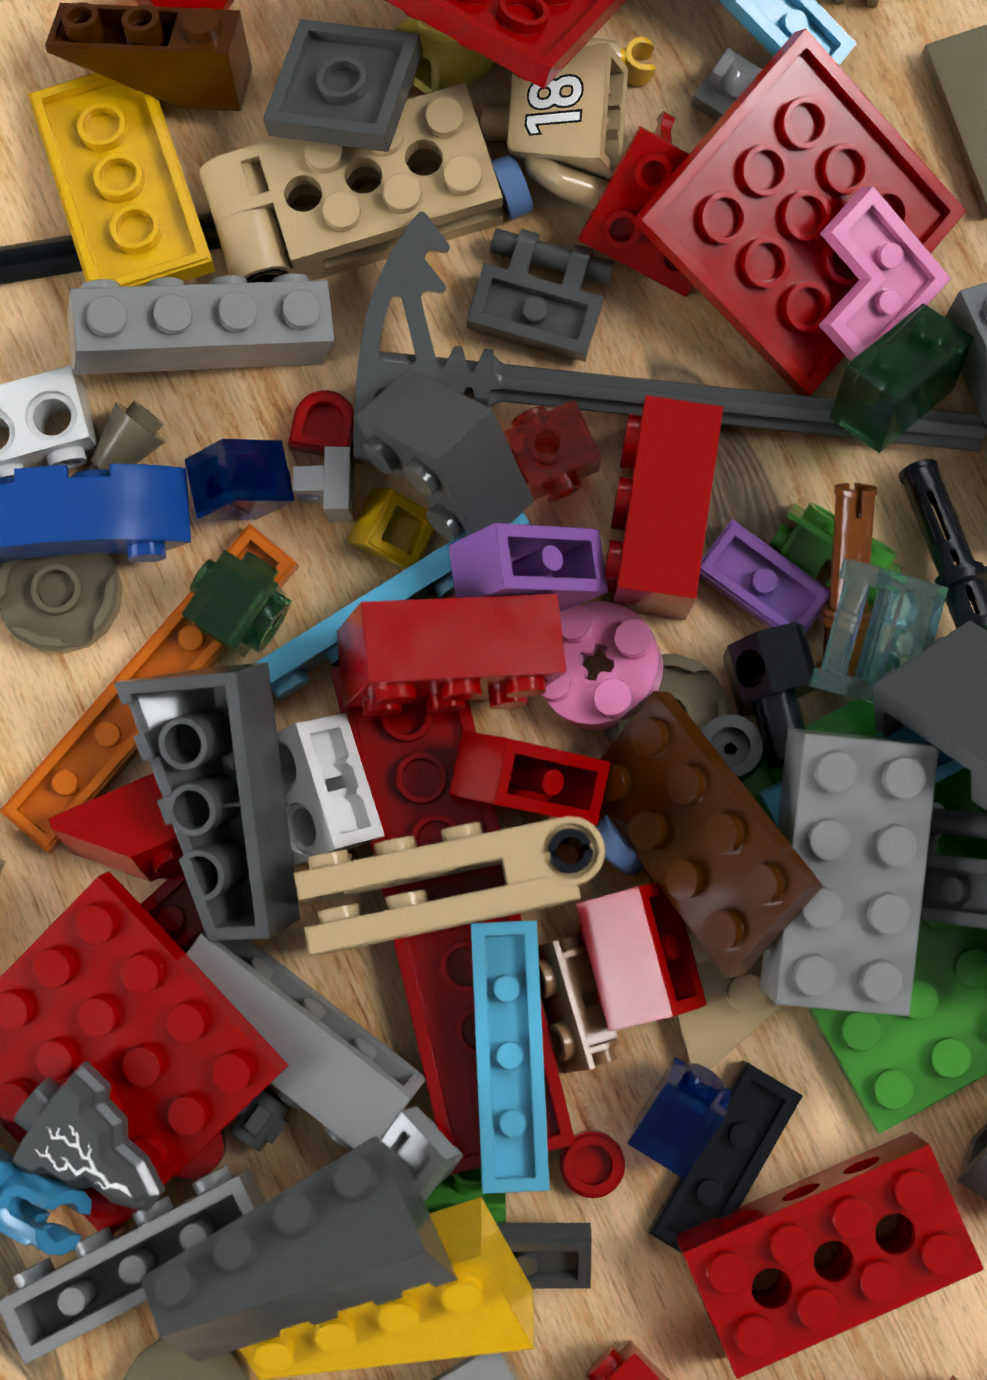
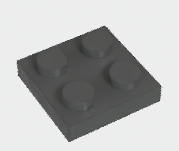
[263,19,423,152]

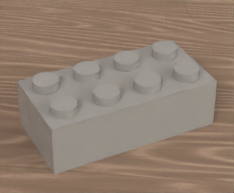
[760,728,939,1016]

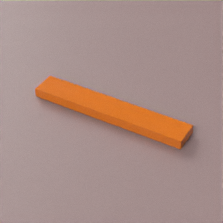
[0,523,299,853]

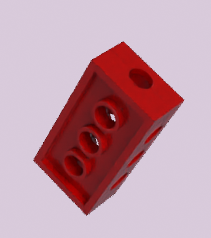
[676,1132,984,1379]

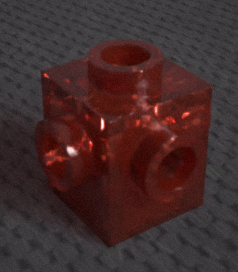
[505,400,602,502]

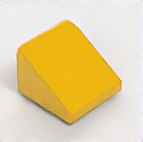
[347,487,435,569]

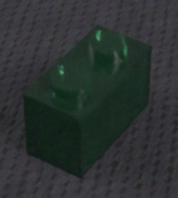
[829,303,974,453]

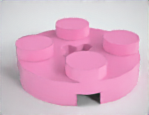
[541,601,663,730]

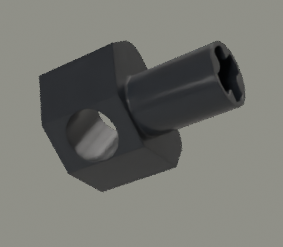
[723,622,820,768]

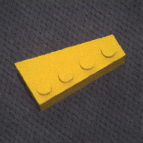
[239,1197,534,1380]

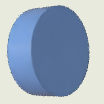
[491,154,533,221]
[595,814,644,875]

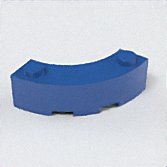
[0,464,191,563]

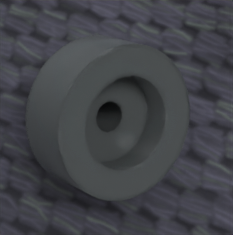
[701,714,763,781]

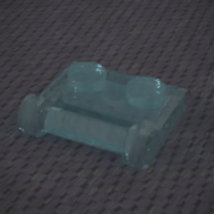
[809,559,948,703]

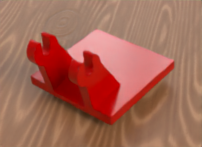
[578,111,693,297]

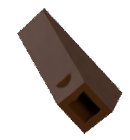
[45,2,252,111]

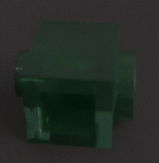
[181,549,292,658]

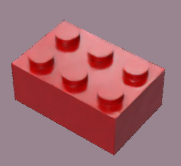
[605,395,724,620]
[336,594,566,717]

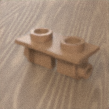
[538,934,620,1073]

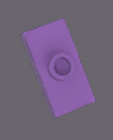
[699,519,830,633]

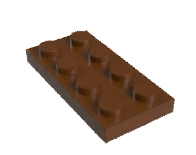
[600,691,824,978]

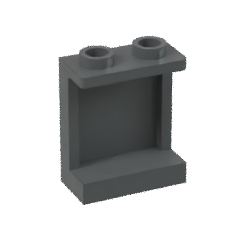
[873,620,987,810]

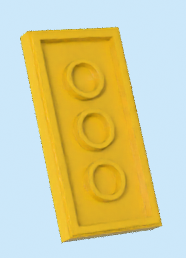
[28,73,216,287]

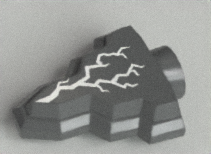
[12,1061,165,1212]

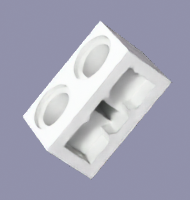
[0,365,99,477]
[277,713,385,866]

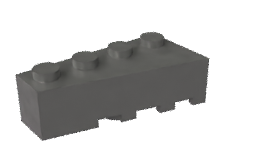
[140,1136,458,1362]

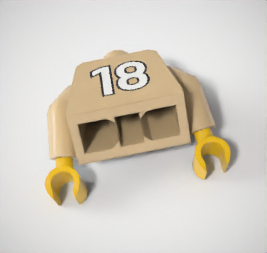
[480,36,656,209]

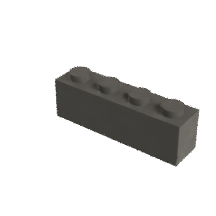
[114,662,300,941]

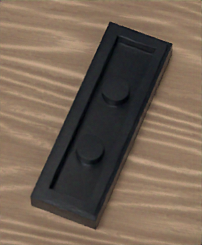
[647,1061,803,1253]

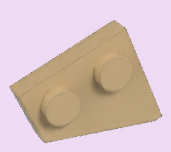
[676,923,782,1079]

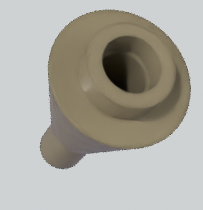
[87,401,166,470]

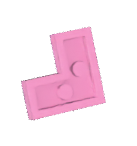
[819,186,951,370]

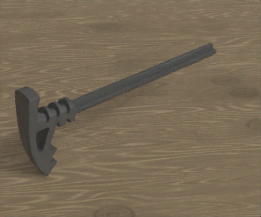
[353,212,987,465]

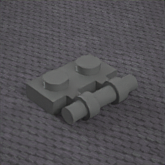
[466,228,615,362]

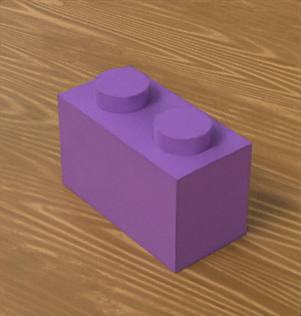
[449,523,608,612]

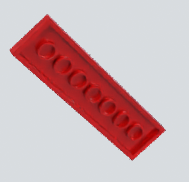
[330,666,576,1175]

